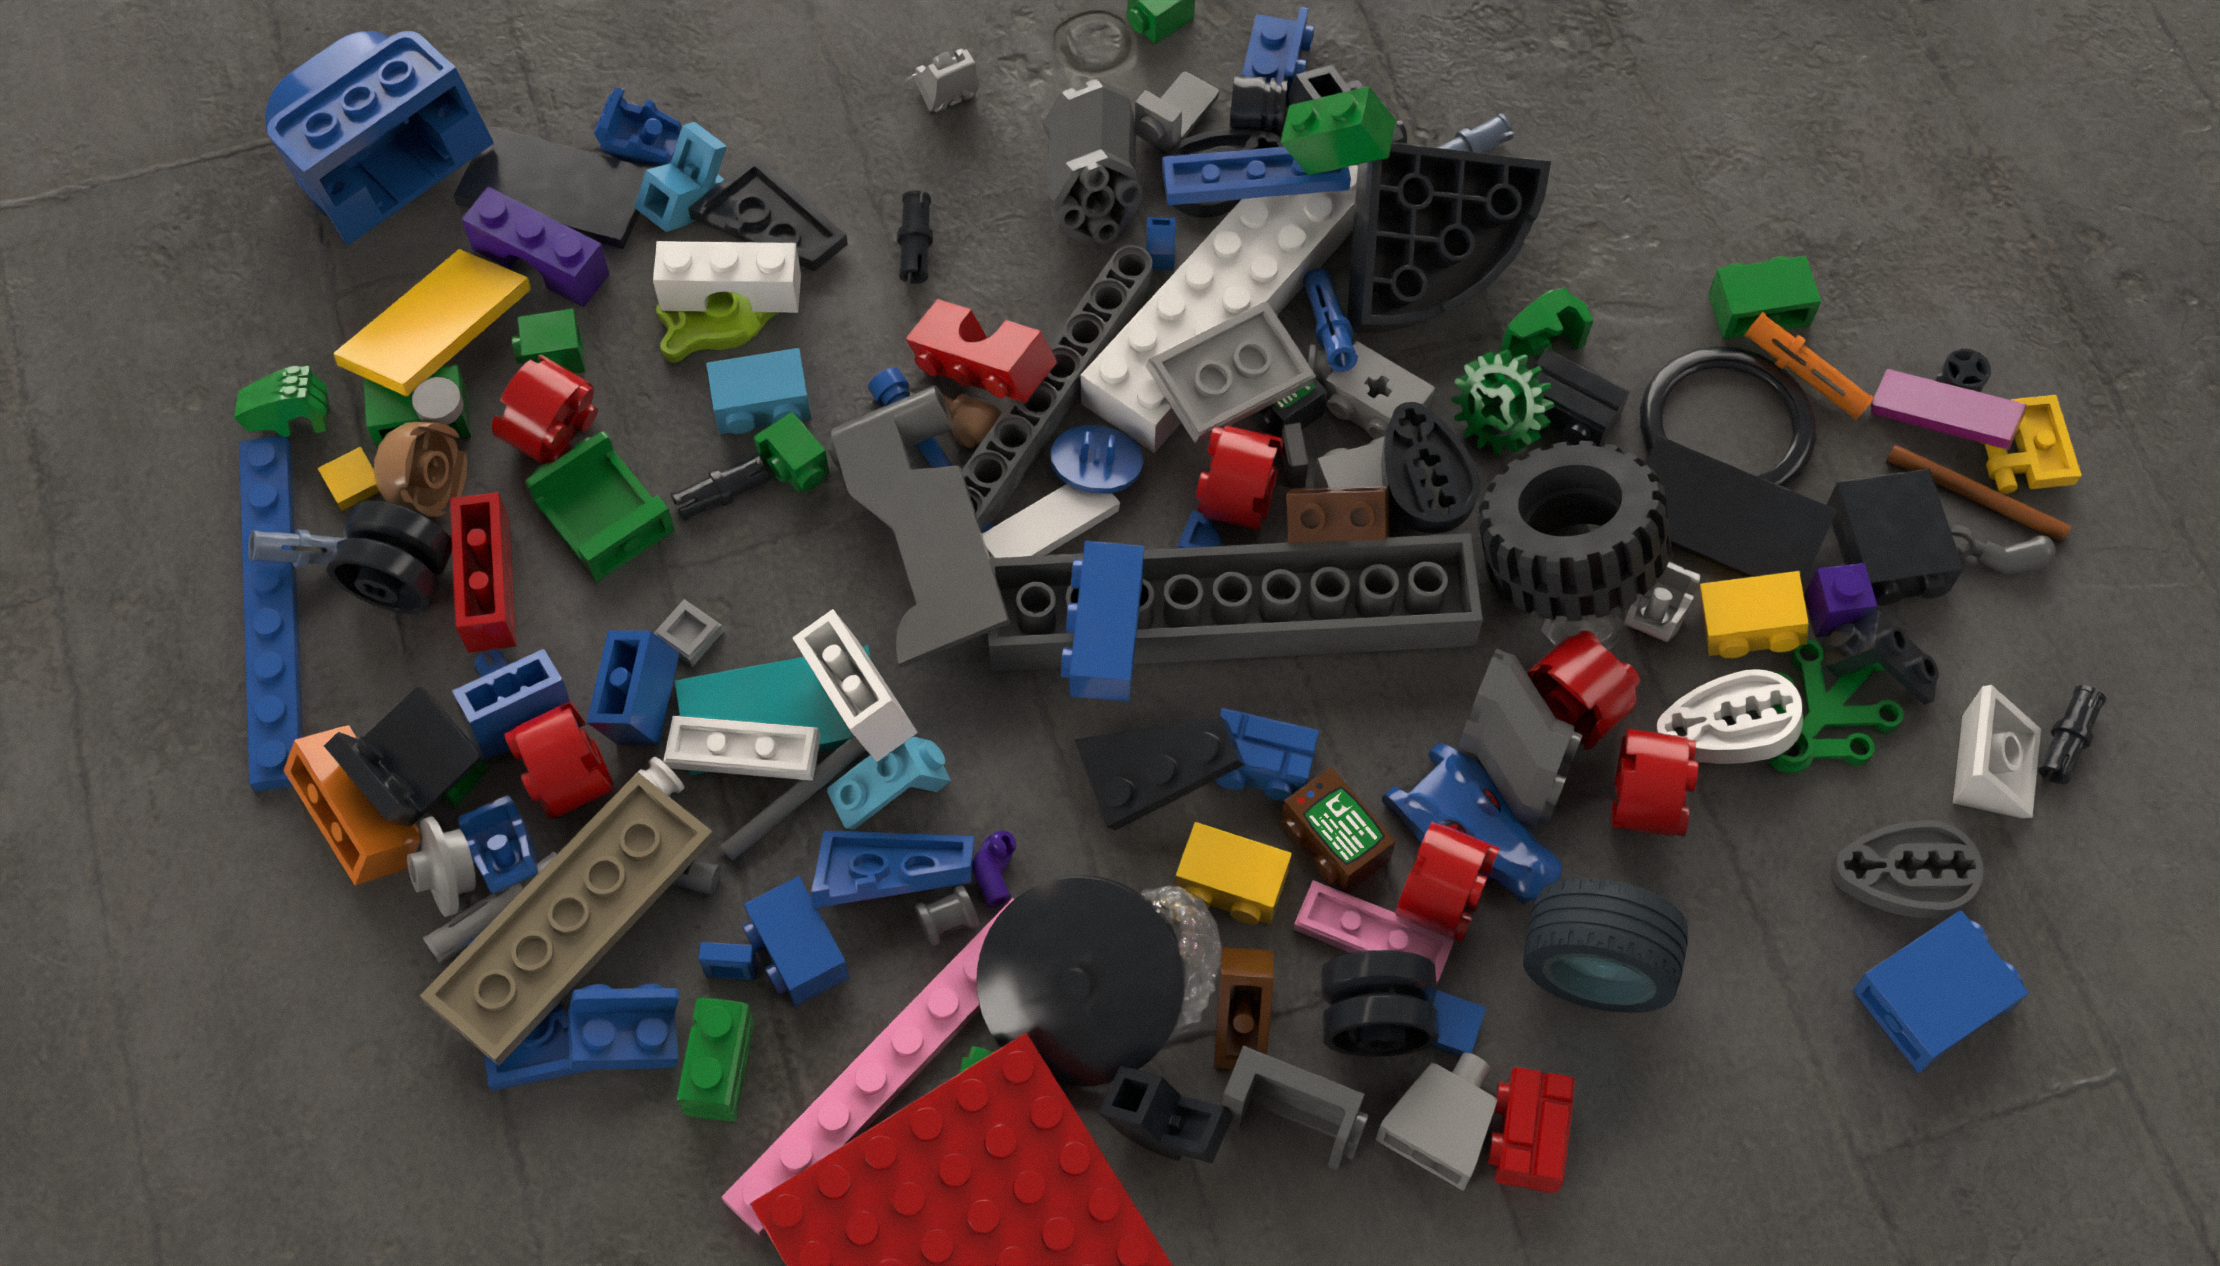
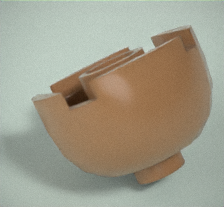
[374,422,467,517]

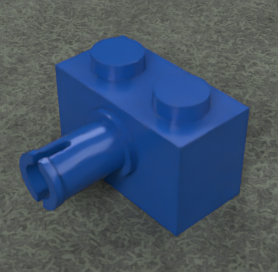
[452,649,570,761]

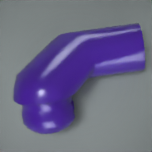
[972,830,1016,908]

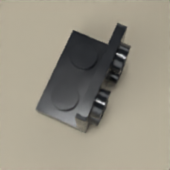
[323,686,483,827]

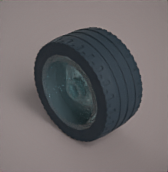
[1523,878,1688,1013]

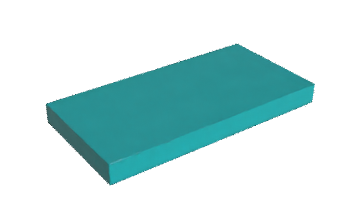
[675,645,871,776]

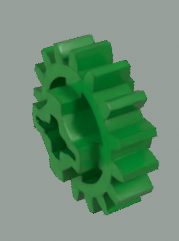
[1451,350,1554,454]

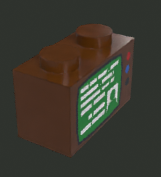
[1281,767,1396,893]

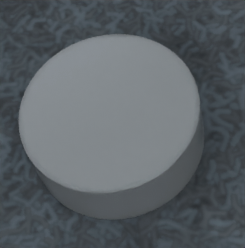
[412,377,463,425]

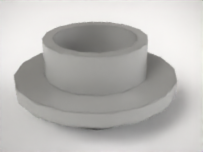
[407,816,476,917]

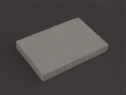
[1146,300,1316,444]

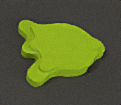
[656,291,779,363]

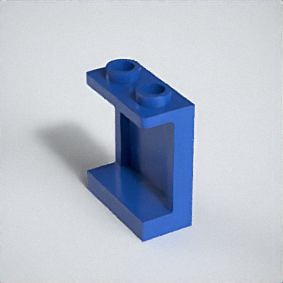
[1853,910,2029,1073]

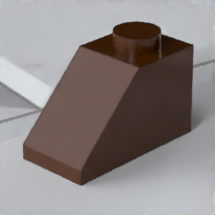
[1214,947,1274,1070]

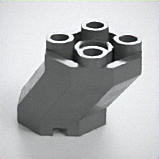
[1043,79,1143,245]
[1458,649,1582,827]

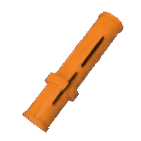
[1744,312,1874,421]

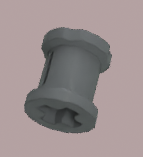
[914,885,980,947]

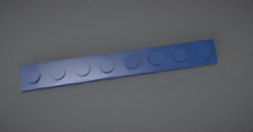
[239,436,303,792]

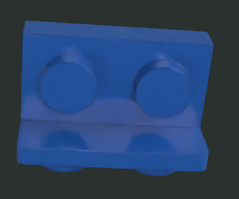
[1242,7,1315,102]
[567,984,679,1070]

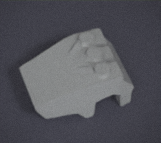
[912,48,979,113]
[1624,562,1700,643]

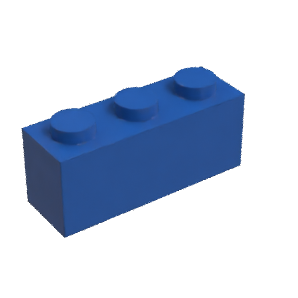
[1061,541,1144,702]

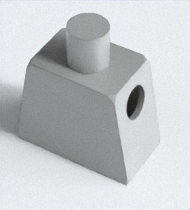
[1375,1052,1497,1191]

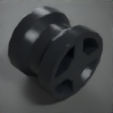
[1935,348,1991,392]

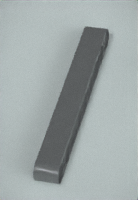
[962,245,1152,533]

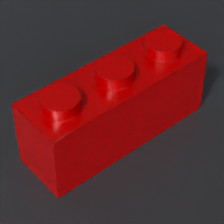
[450,492,517,653]

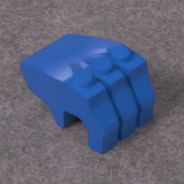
[594,87,682,166]
[459,795,538,894]

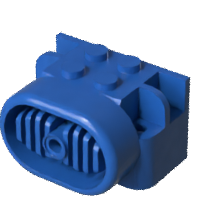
[265,31,494,245]

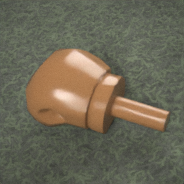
[941,393,1002,448]

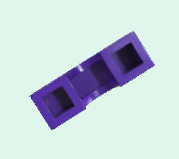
[461,187,610,307]

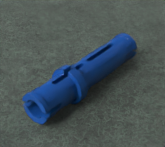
[1303,268,1358,372]

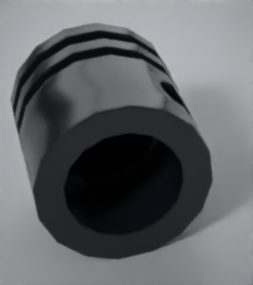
[1229,74,1288,133]

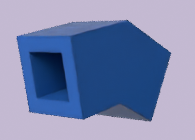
[1146,217,1176,270]

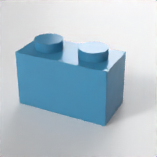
[706,348,811,434]

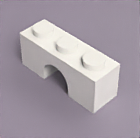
[653,241,801,313]

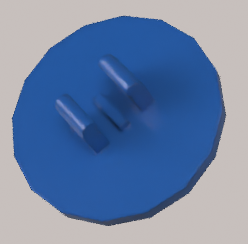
[1050,425,1144,494]

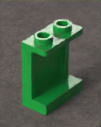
[525,431,675,583]

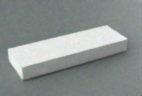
[982,484,1120,558]
[663,716,821,781]

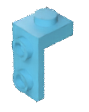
[827,737,951,829]

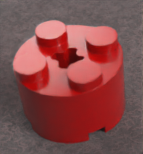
[492,355,598,464]
[1196,425,1283,531]
[1527,630,1640,750]
[505,701,614,820]
[1611,728,1698,837]
[1395,821,1500,943]

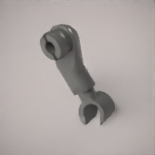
[1950,525,2056,575]

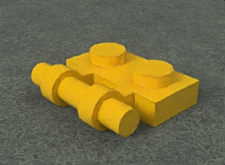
[1980,395,2082,494]

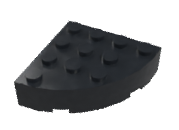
[1347,142,1551,333]

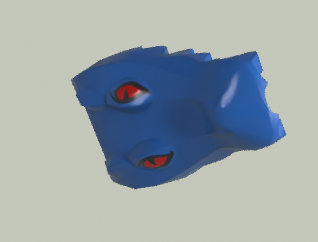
[1382,743,1562,905]

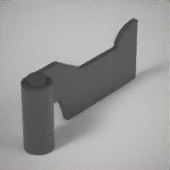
[826,385,1010,667]

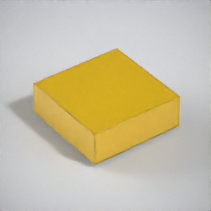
[318,447,380,511]

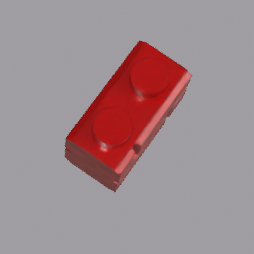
[1487,1067,1576,1193]

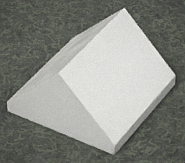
[1953,685,2041,819]

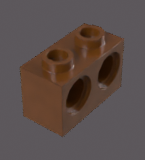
[1286,486,1390,543]

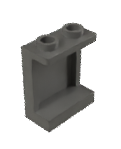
[1222,1046,1369,1170]

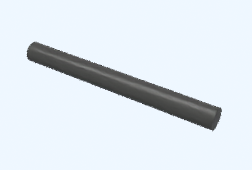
[720,736,867,861]

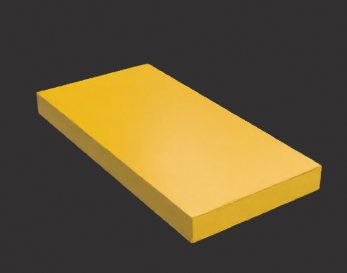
[333,249,531,396]

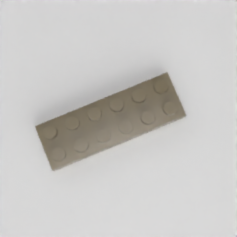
[420,772,715,1066]

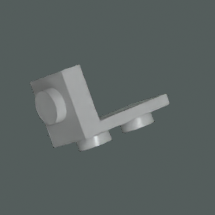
[1135,72,1219,153]

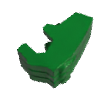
[1500,287,1594,360]
[234,366,330,437]

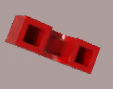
[906,299,1057,403]

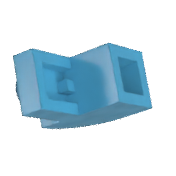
[634,122,727,232]

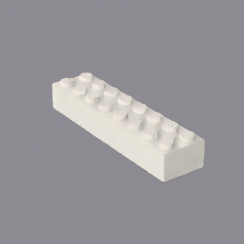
[1081,165,1358,453]

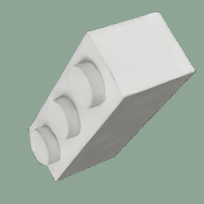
[793,609,918,762]

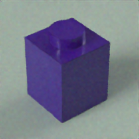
[1804,563,1877,637]

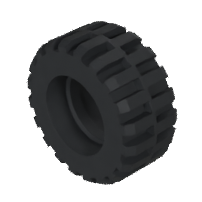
[1478,441,1671,621]

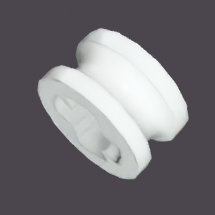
[638,757,684,797]

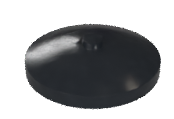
[976,875,1186,1087]

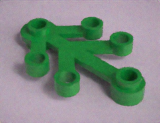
[1767,640,1904,774]

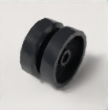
[326,501,452,614]
[1321,950,1439,1057]

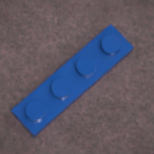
[1162,147,1351,205]

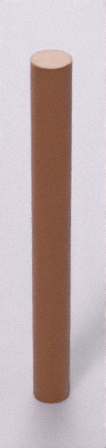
[1886,444,2072,543]

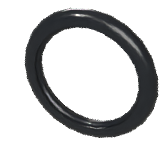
[1640,346,1816,487]

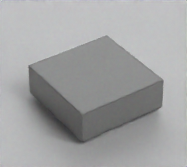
[654,599,723,667]

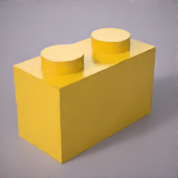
[1700,571,1809,659]
[1174,822,1292,925]

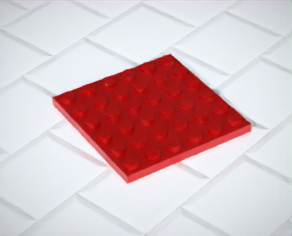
[750,1033,1173,1266]

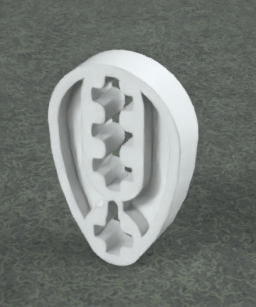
[1657,669,1803,764]

